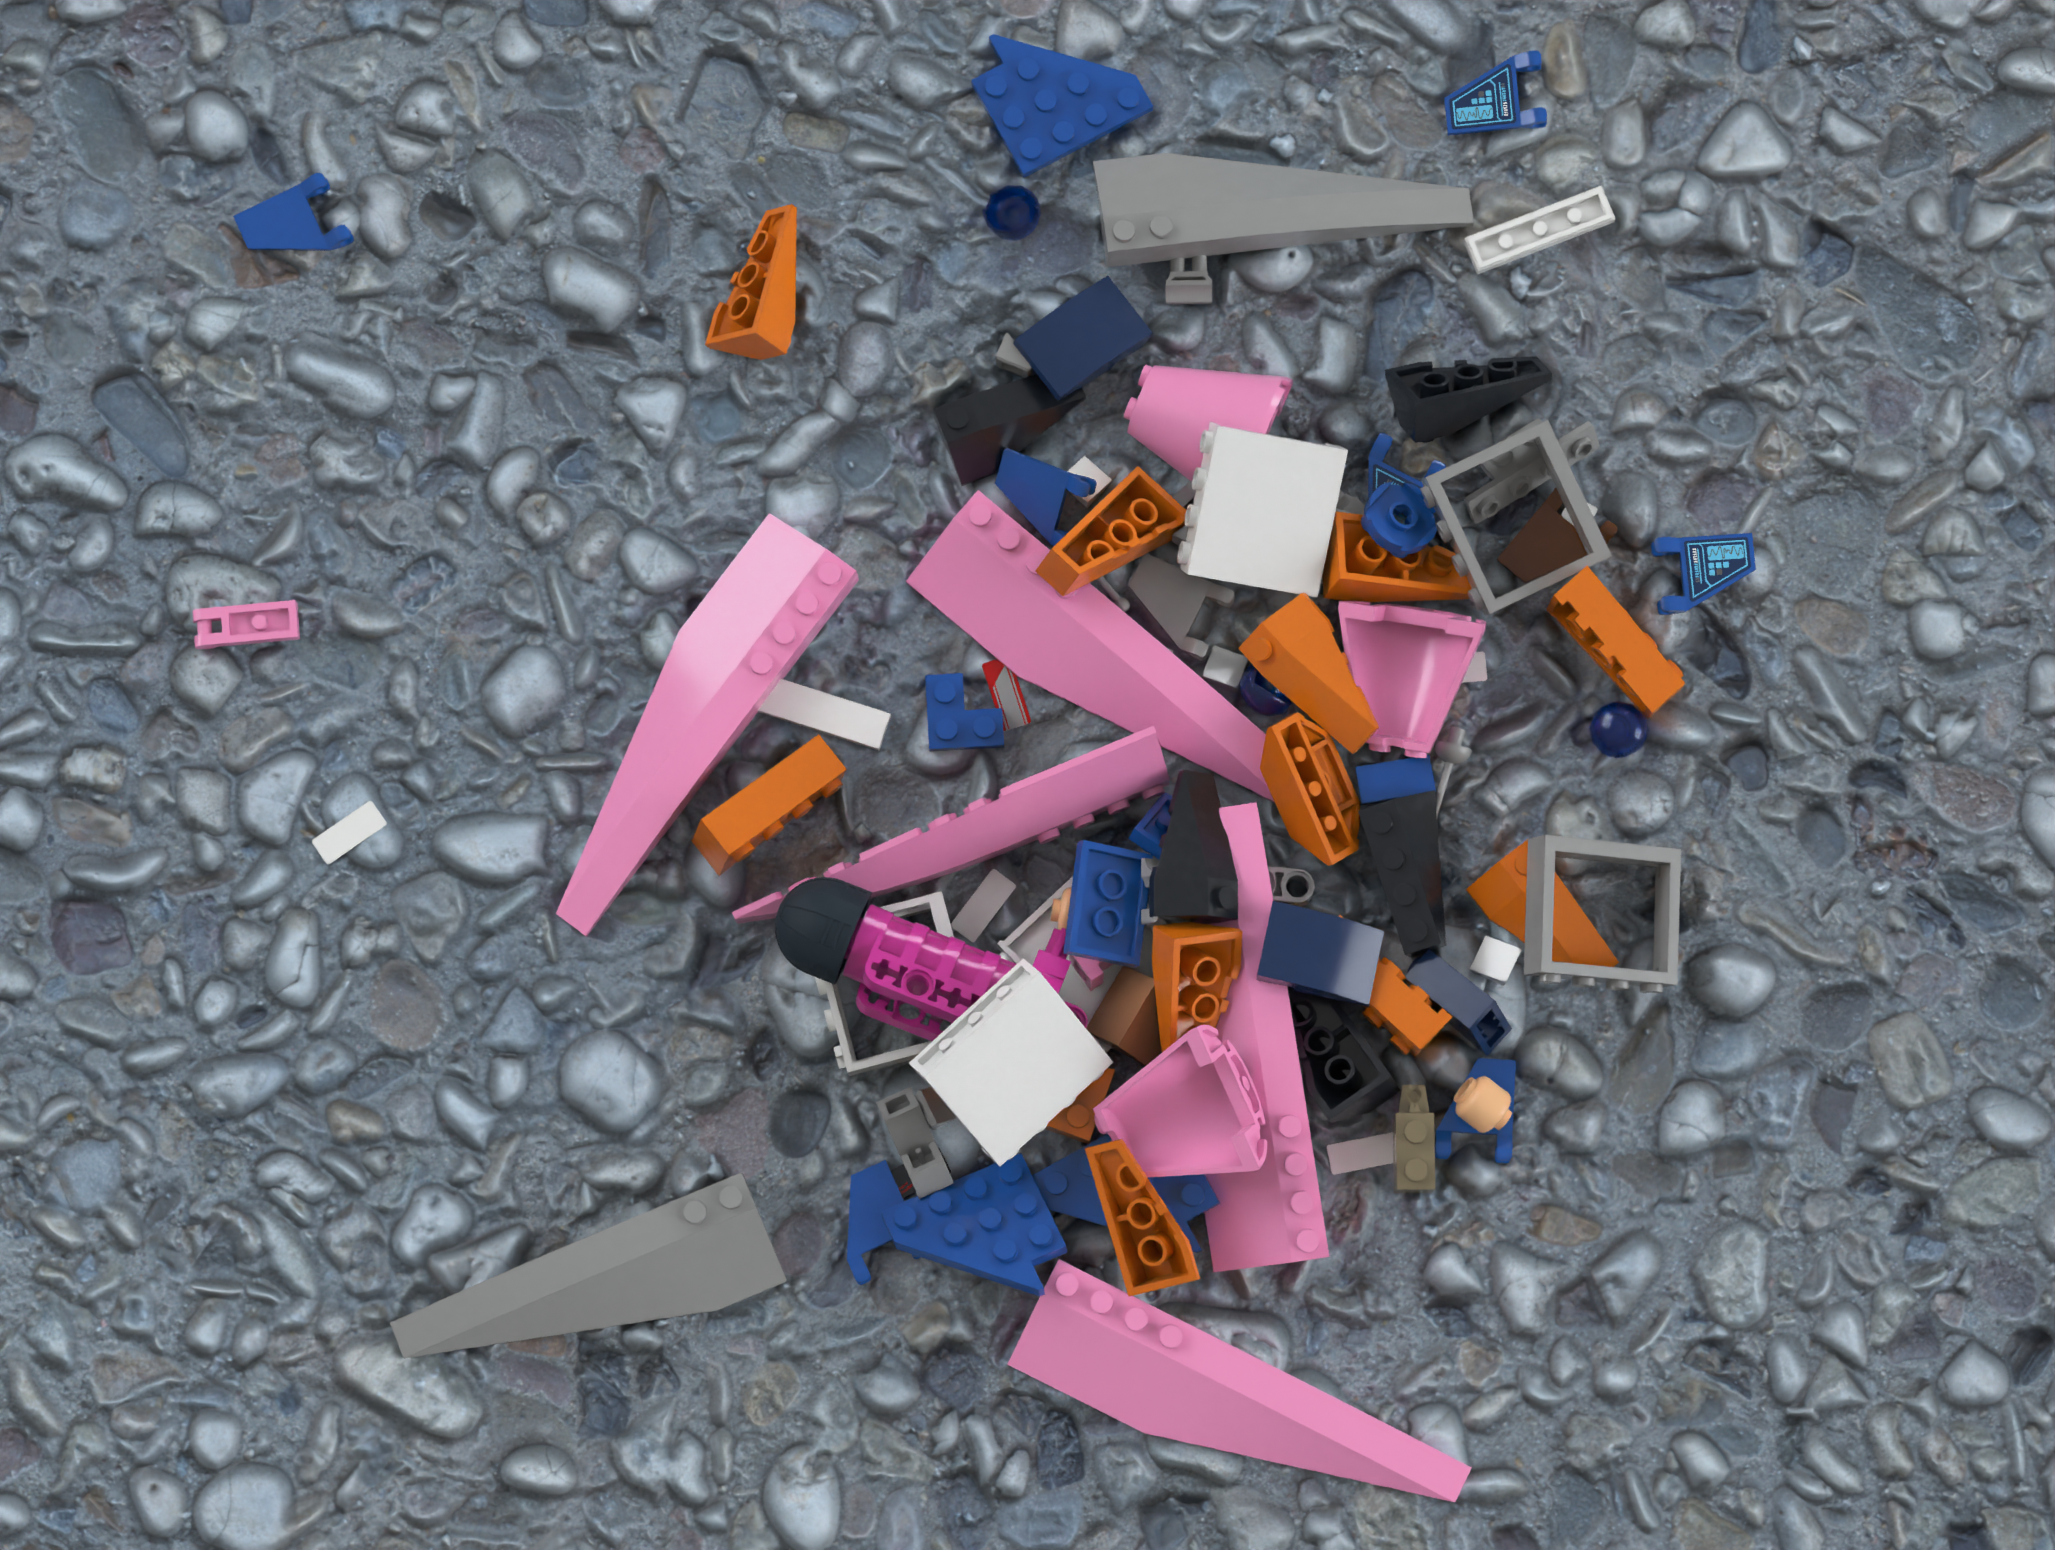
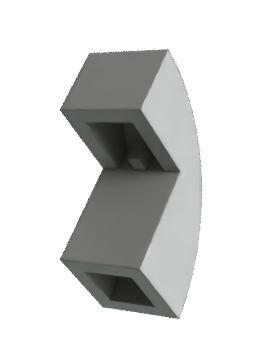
[876,1087,954,1199]

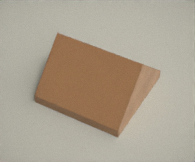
[1086,966,1161,1066]

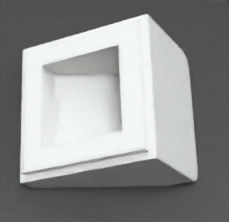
[1067,456,1112,508]
[1469,936,1522,986]

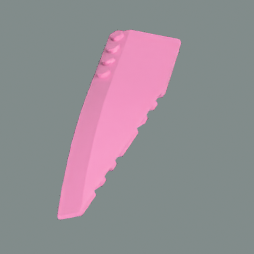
[1204,802,1330,1272]

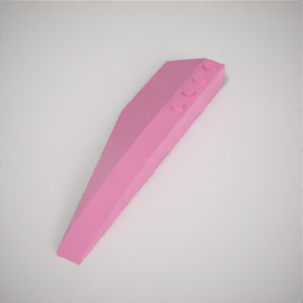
[906,490,1275,803]
[556,513,859,937]
[732,725,1170,924]
[1007,1259,1472,1503]

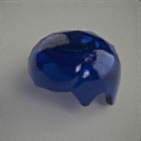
[982,185,1041,241]
[1240,664,1293,717]
[1589,701,1649,758]

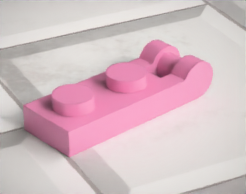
[192,600,300,649]

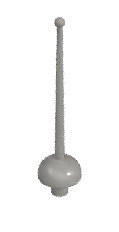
[1434,727,1472,816]

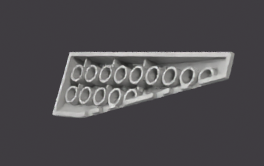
[1093,153,1474,267]
[390,1172,787,1359]

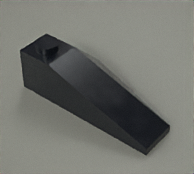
[1149,770,1238,924]

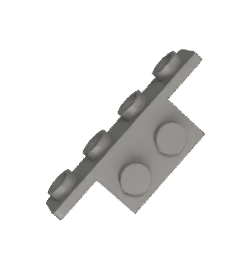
[1464,418,1600,524]

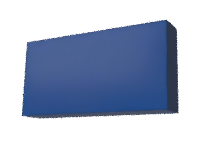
[1355,755,1436,805]

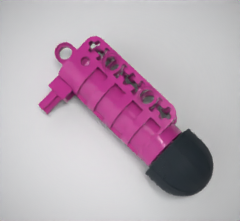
[775,877,1088,1041]

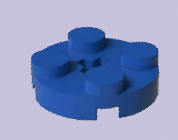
[1361,482,1437,558]

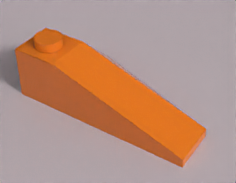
[1238,593,1379,754]
[1085,1139,1200,1297]

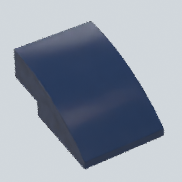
[1013,276,1153,401]
[1256,901,1384,1006]

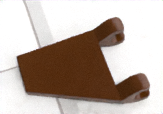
[1496,488,1618,584]

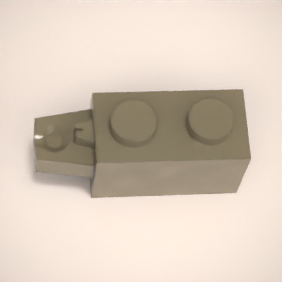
[1393,1085,1435,1193]

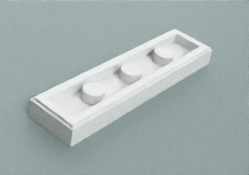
[1463,185,1615,275]
[758,679,891,751]

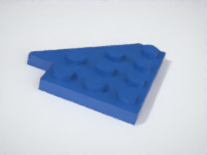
[971,34,1153,178]
[1032,1134,1220,1253]
[881,1153,1067,1297]

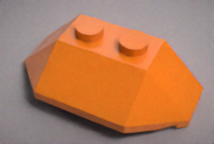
[1260,712,1360,866]

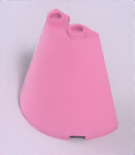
[1123,365,1293,481]
[1338,601,1486,758]
[1093,1025,1267,1177]

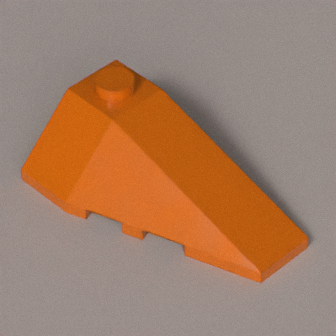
[705,204,797,360]
[1322,511,1472,602]
[1466,838,1619,967]
[1152,922,1242,1052]

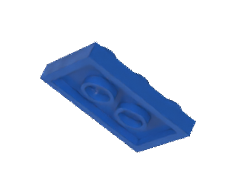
[1063,840,1153,968]

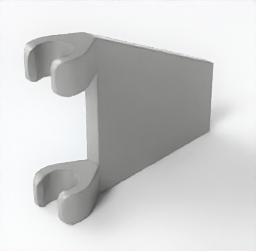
[1129,554,1235,662]

